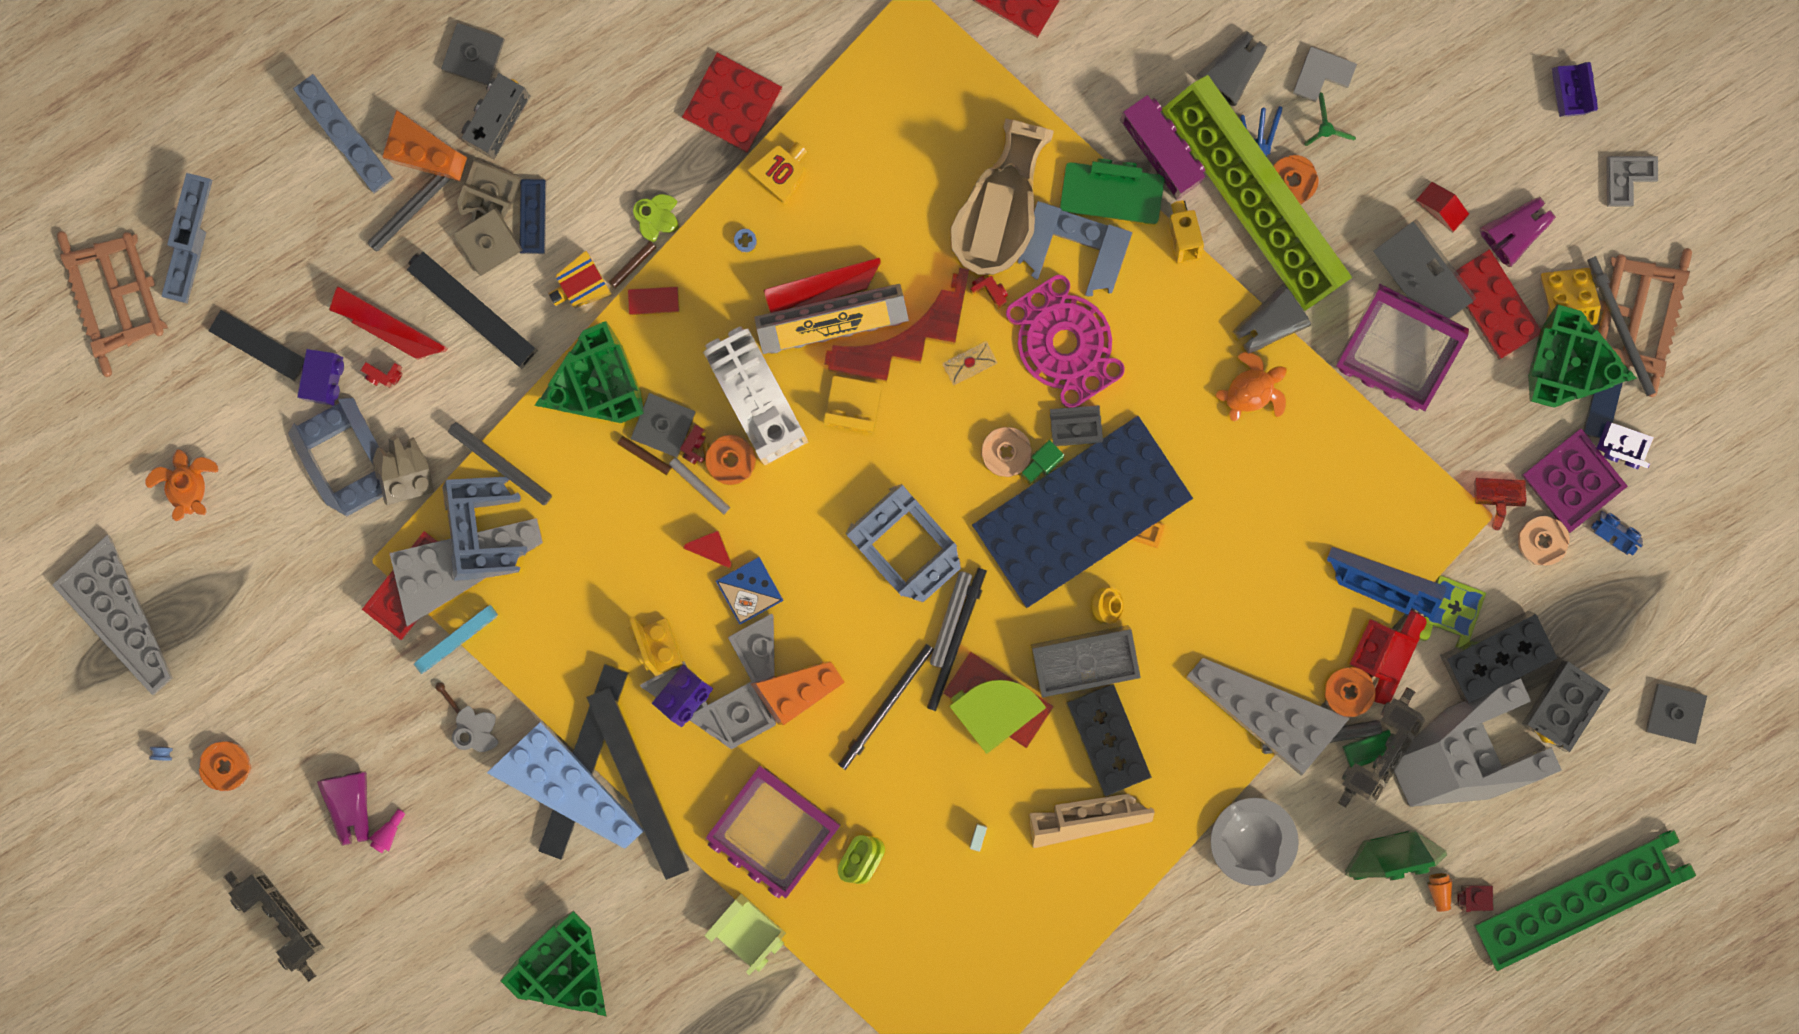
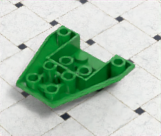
[1345,830,1447,881]

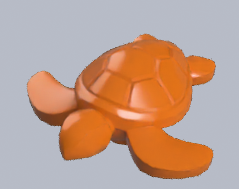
[1215,352,1287,421]
[145,449,219,521]

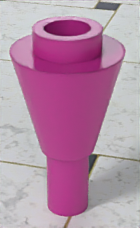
[368,809,405,853]

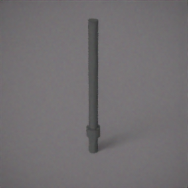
[1587,256,1656,396]

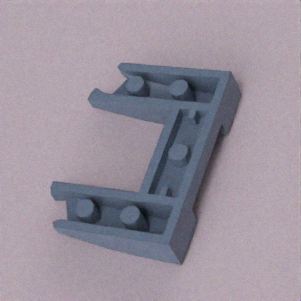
[1018,201,1132,297]
[443,477,527,581]

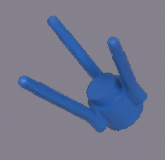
[1240,106,1283,157]

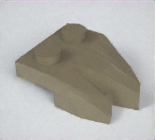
[457,160,522,223]
[373,434,434,505]

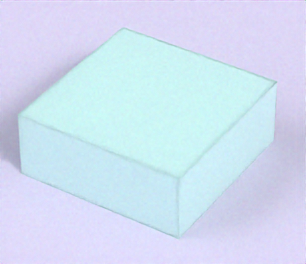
[970,823,987,852]

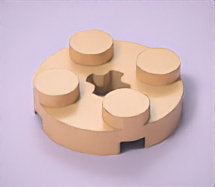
[982,427,1031,477]
[1518,516,1570,566]

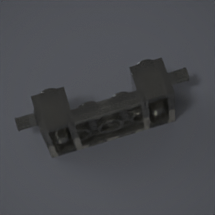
[1337,687,1425,808]
[223,871,325,982]

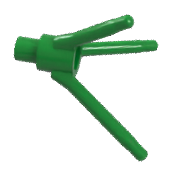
[1304,92,1356,146]

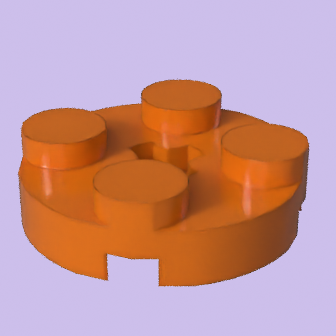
[1273,155,1319,204]
[706,435,756,485]
[1325,667,1375,717]
[199,741,251,791]

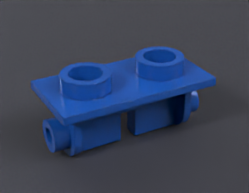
[1591,511,1643,556]

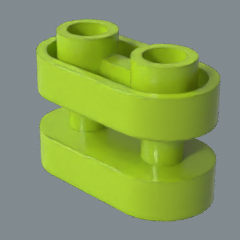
[838,835,885,884]

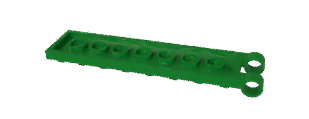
[1474,829,1696,971]

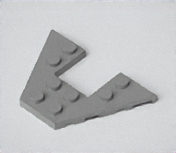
[640,614,776,749]

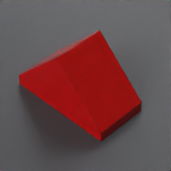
[1415,182,1469,233]
[683,531,732,569]

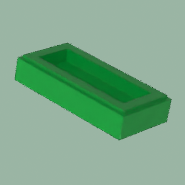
[1342,729,1398,770]

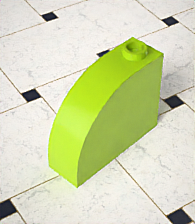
[949,680,1046,754]

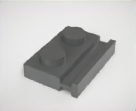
[1050,405,1103,446]

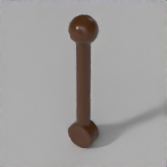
[435,682,461,714]

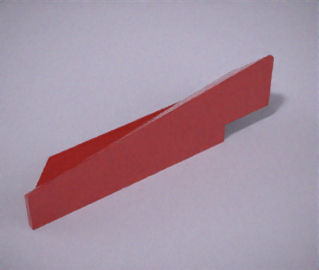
[763,258,881,313]
[329,286,448,360]

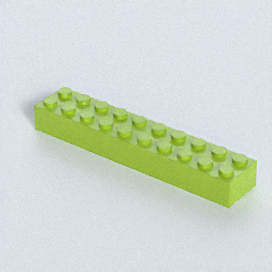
[1162,75,1353,311]

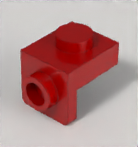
[970,275,1008,308]
[360,362,403,388]

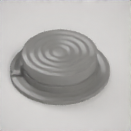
[1210,798,1299,886]

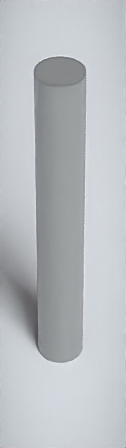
[669,457,731,515]

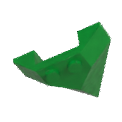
[1528,304,1637,408]
[534,321,644,423]
[500,910,607,1017]

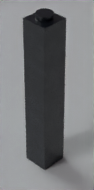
[407,251,538,369]

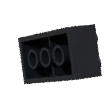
[1440,611,1557,703]
[1066,684,1152,796]

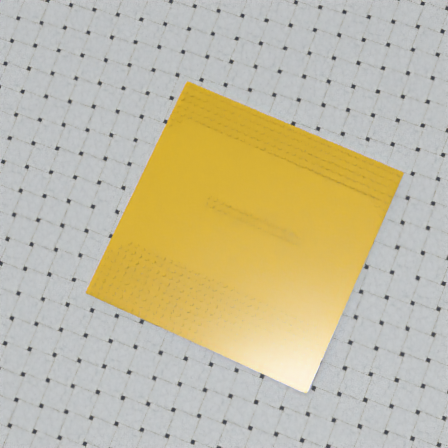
[372,0,1492,1034]

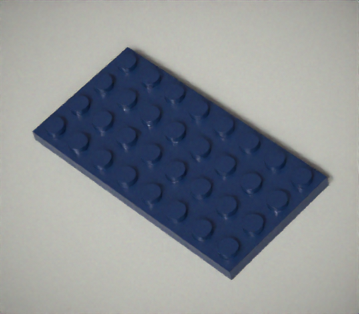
[972,416,1193,608]

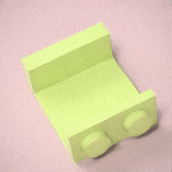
[704,894,786,976]

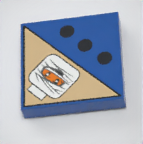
[716,557,784,625]

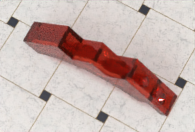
[824,267,969,382]

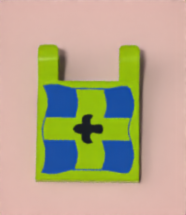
[1419,575,1486,648]

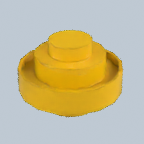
[1092,587,1124,624]

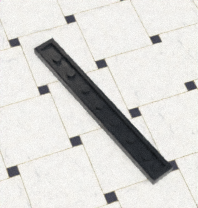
[538,664,629,860]
[586,687,689,880]

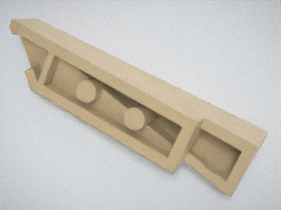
[1029,794,1155,848]

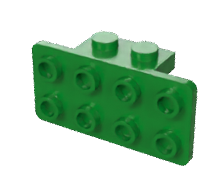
[1060,159,1164,224]

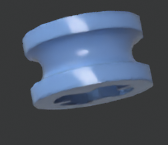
[734,229,757,252]
[149,747,173,761]

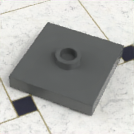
[441,23,505,85]
[631,393,696,458]
[1645,684,1707,744]

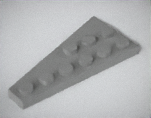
[390,518,543,627]
[52,534,173,695]
[1186,658,1350,776]

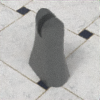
[1196,30,1267,106]
[1233,284,1311,354]

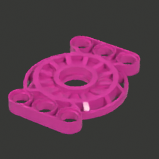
[1006,275,1125,408]

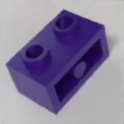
[297,349,344,406]

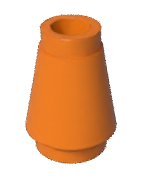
[1427,873,1452,912]

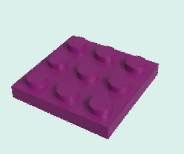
[1521,428,1628,533]

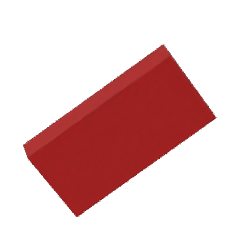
[628,287,679,315]

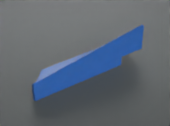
[1327,547,1446,620]

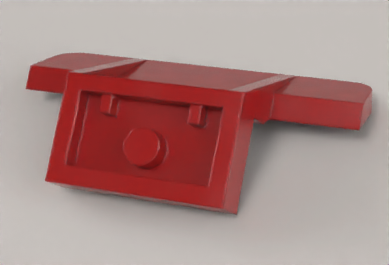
[1350,610,1427,705]

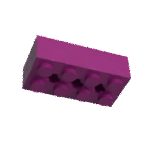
[1120,95,1206,200]

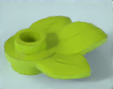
[633,194,679,242]

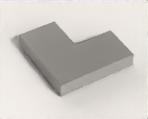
[1293,47,1357,103]
[1607,156,1658,207]

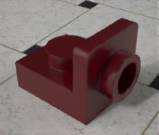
[680,424,706,465]
[1457,885,1493,912]

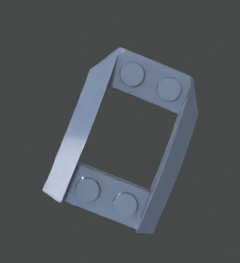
[288,398,383,517]
[846,484,961,602]

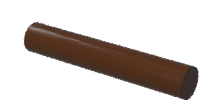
[609,240,657,289]
[617,436,672,476]

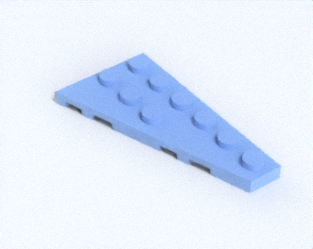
[487,721,644,849]

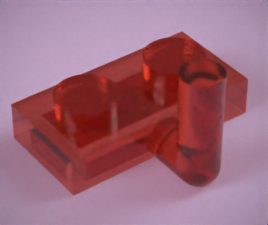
[1474,478,1527,530]

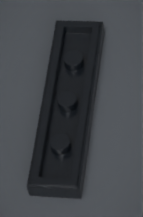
[208,310,305,381]

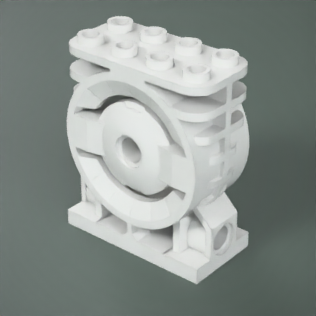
[703,327,808,465]

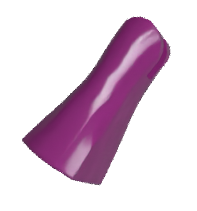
[1479,196,1556,267]
[317,771,369,846]

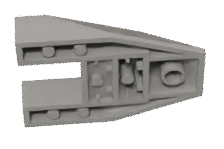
[1389,678,1562,807]

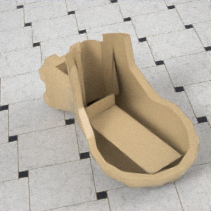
[951,119,1054,275]

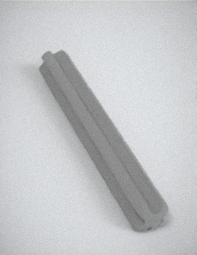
[930,571,972,667]

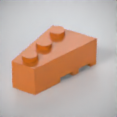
[382,110,467,181]
[750,662,845,725]

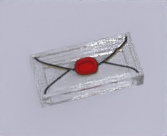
[942,341,998,386]

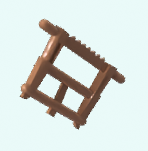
[57,231,168,377]
[1598,248,1692,397]

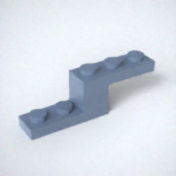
[293,74,394,193]
[161,173,213,304]

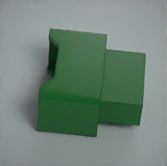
[1022,440,1065,484]

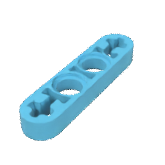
[413,605,498,674]

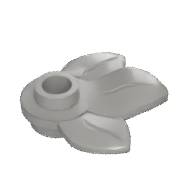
[452,706,499,752]

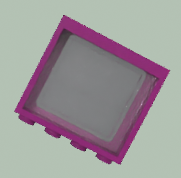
[1336,283,1469,411]
[706,765,841,899]

